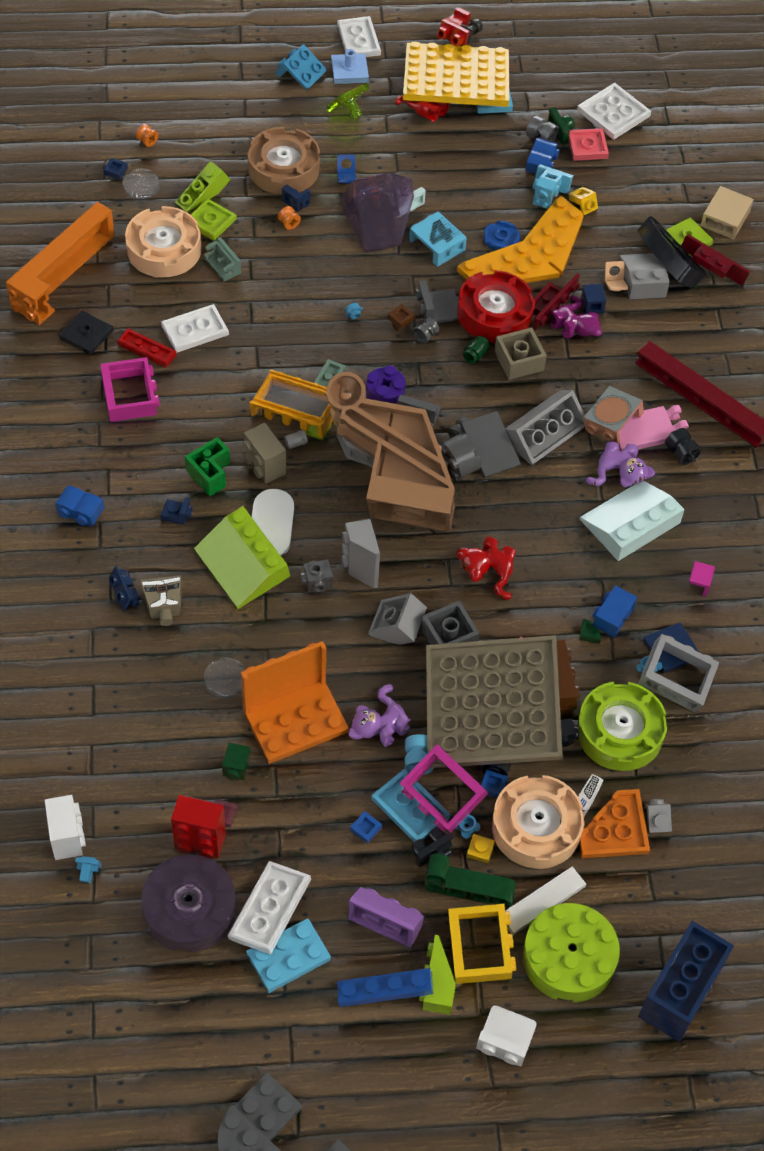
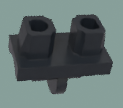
[412,827,454,868]

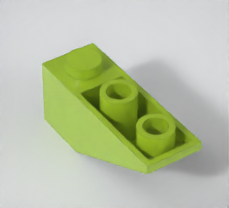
[175,161,231,213]
[419,935,456,1015]

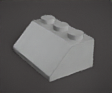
[341,519,380,588]

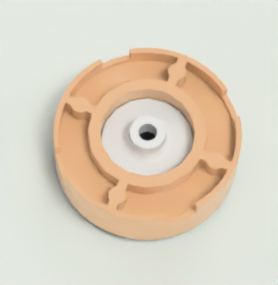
[125,206,201,278]
[492,775,585,869]

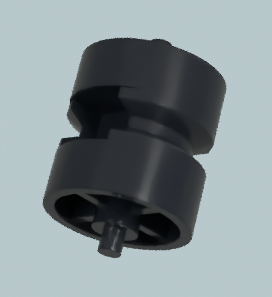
[665,428,702,466]

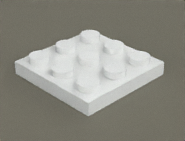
[577,83,651,140]

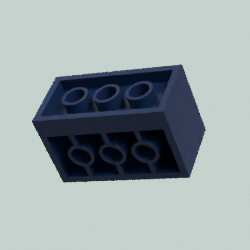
[638,921,734,1042]

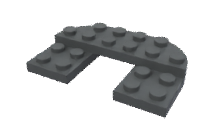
[218,1072,351,1151]

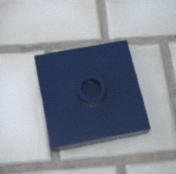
[643,622,700,674]

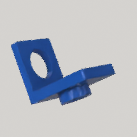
[337,154,357,184]

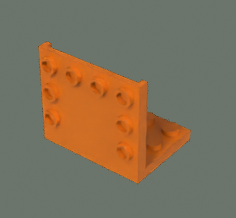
[241,641,349,764]

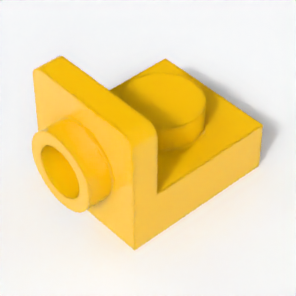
[568,187,598,215]

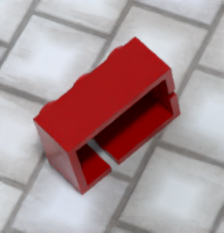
[171,795,226,859]

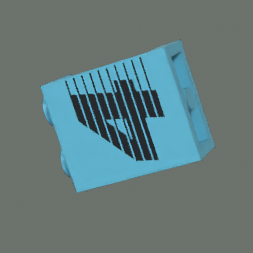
[409,212,467,267]

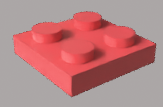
[569,128,609,161]

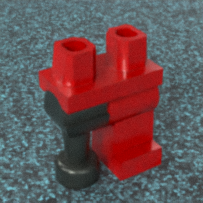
[437,7,483,47]

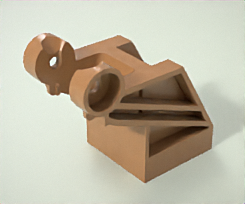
[326,372,455,532]

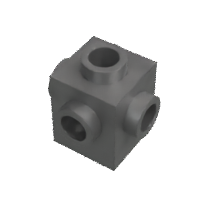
[300,559,333,593]

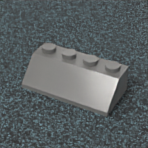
[505,390,585,465]

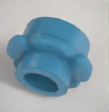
[345,303,363,320]

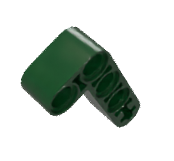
[424,853,516,907]

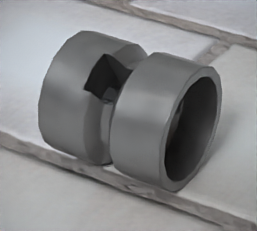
[526,115,559,142]

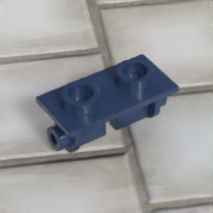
[109,565,140,611]

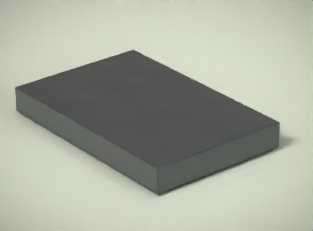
[460,411,521,479]

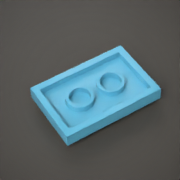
[371,769,450,842]
[246,918,331,993]

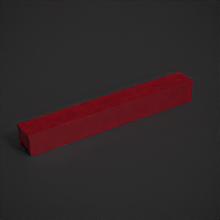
[635,340,764,448]

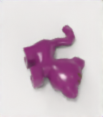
[550,295,602,338]

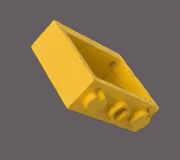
[448,904,516,984]

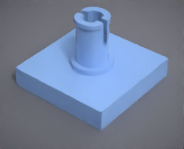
[331,49,369,84]

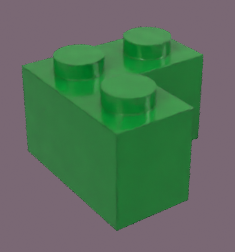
[185,437,230,497]

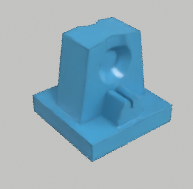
[75,856,102,884]

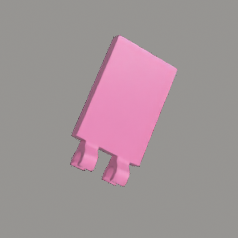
[619,405,689,451]

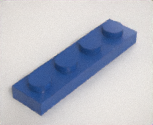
[337,968,433,1007]

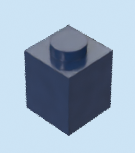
[581,283,606,314]

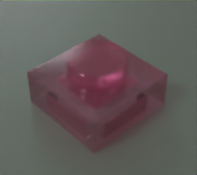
[215,799,238,828]

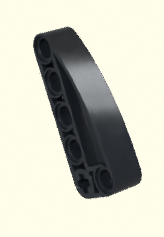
[637,216,706,288]

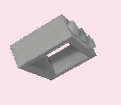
[638,634,719,713]

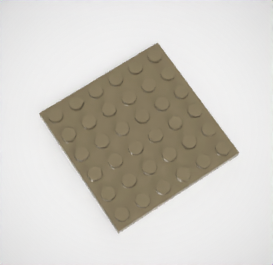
[426,635,563,768]

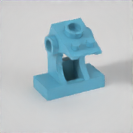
[532,164,574,209]

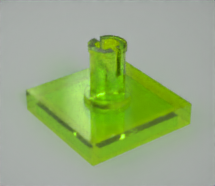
[327,82,370,120]

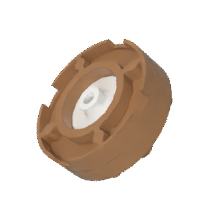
[248,127,320,195]

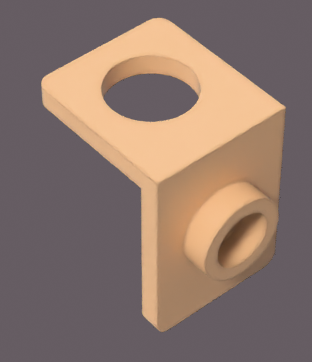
[605,261,628,291]

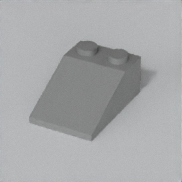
[620,253,670,299]

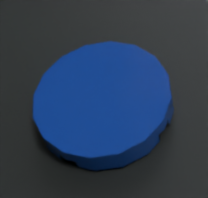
[483,221,520,251]

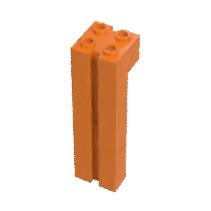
[6,202,115,325]

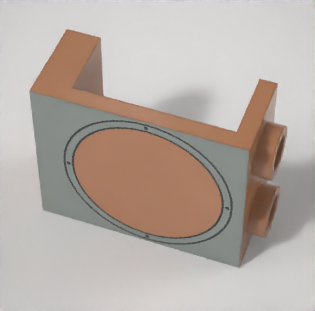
[583,386,644,444]

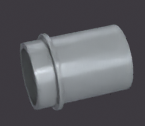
[284,430,308,449]

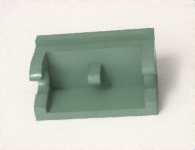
[204,237,241,282]

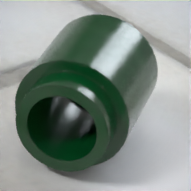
[463,336,490,364]

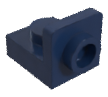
[282,185,311,212]
[161,497,193,525]

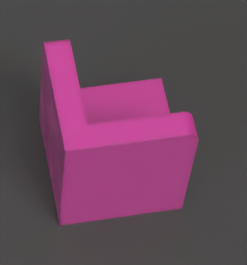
[689,561,715,597]

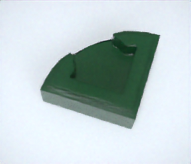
[579,619,601,644]

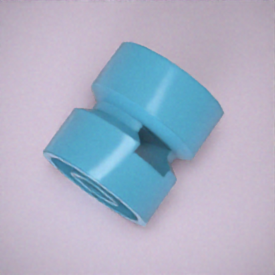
[405,734,433,775]

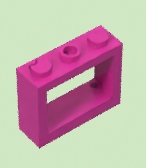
[100,357,160,422]
[400,744,488,833]

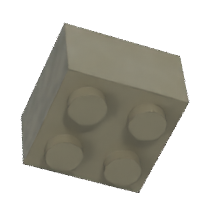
[494,328,547,380]
[243,423,286,484]

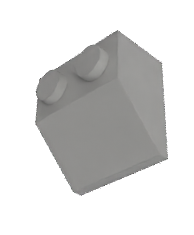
[368,593,427,645]

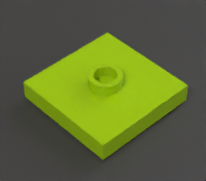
[191,199,237,241]
[666,217,713,256]

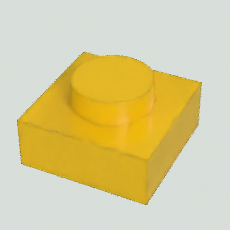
[467,834,495,864]

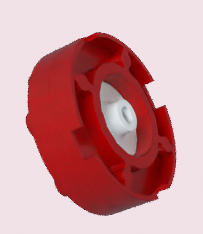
[457,270,535,343]

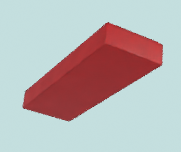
[117,328,177,368]

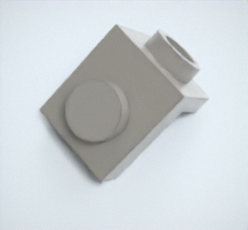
[644,799,672,833]

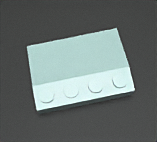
[580,481,684,561]

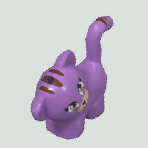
[586,442,655,487]
[348,684,411,747]

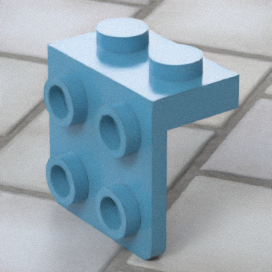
[275,44,326,90]

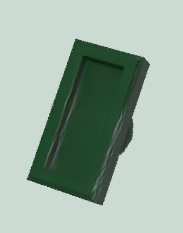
[547,107,575,145]

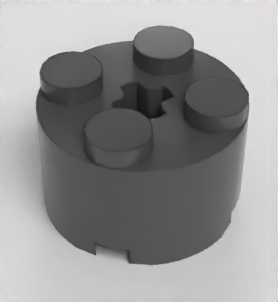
[440,433,482,481]

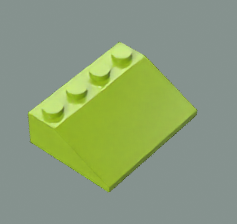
[194,506,290,609]

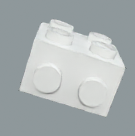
[476,1006,536,1067]

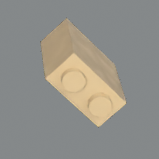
[701,186,754,239]

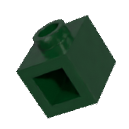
[222,742,251,780]

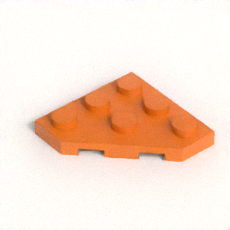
[579,789,650,859]

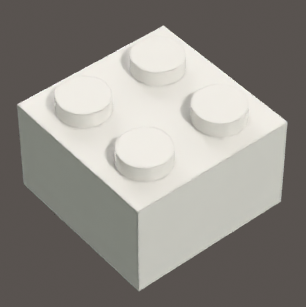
[45,795,86,860]

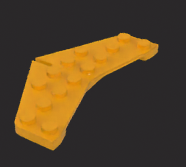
[457,196,583,283]

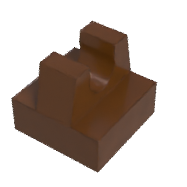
[388,304,415,331]

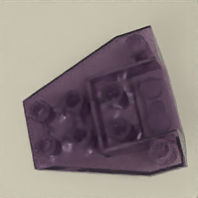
[342,172,414,253]

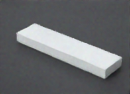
[506,867,586,935]

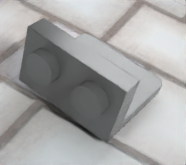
[415,280,458,323]

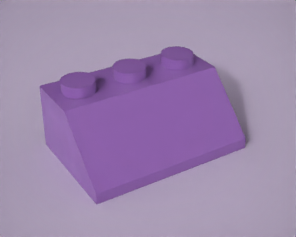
[348,887,424,948]

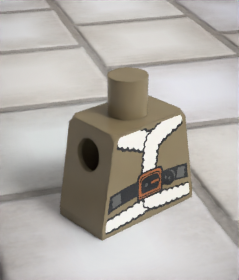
[141,575,182,626]

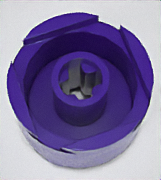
[366,365,406,404]

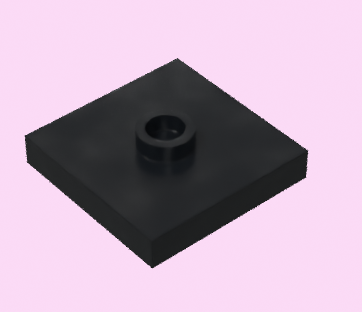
[59,310,114,355]

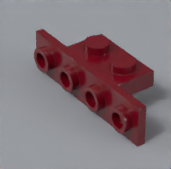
[681,233,751,286]
[533,273,580,331]

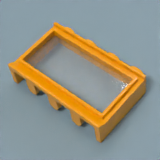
[249,369,333,438]

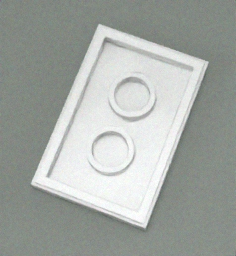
[337,16,381,57]
[161,304,229,353]

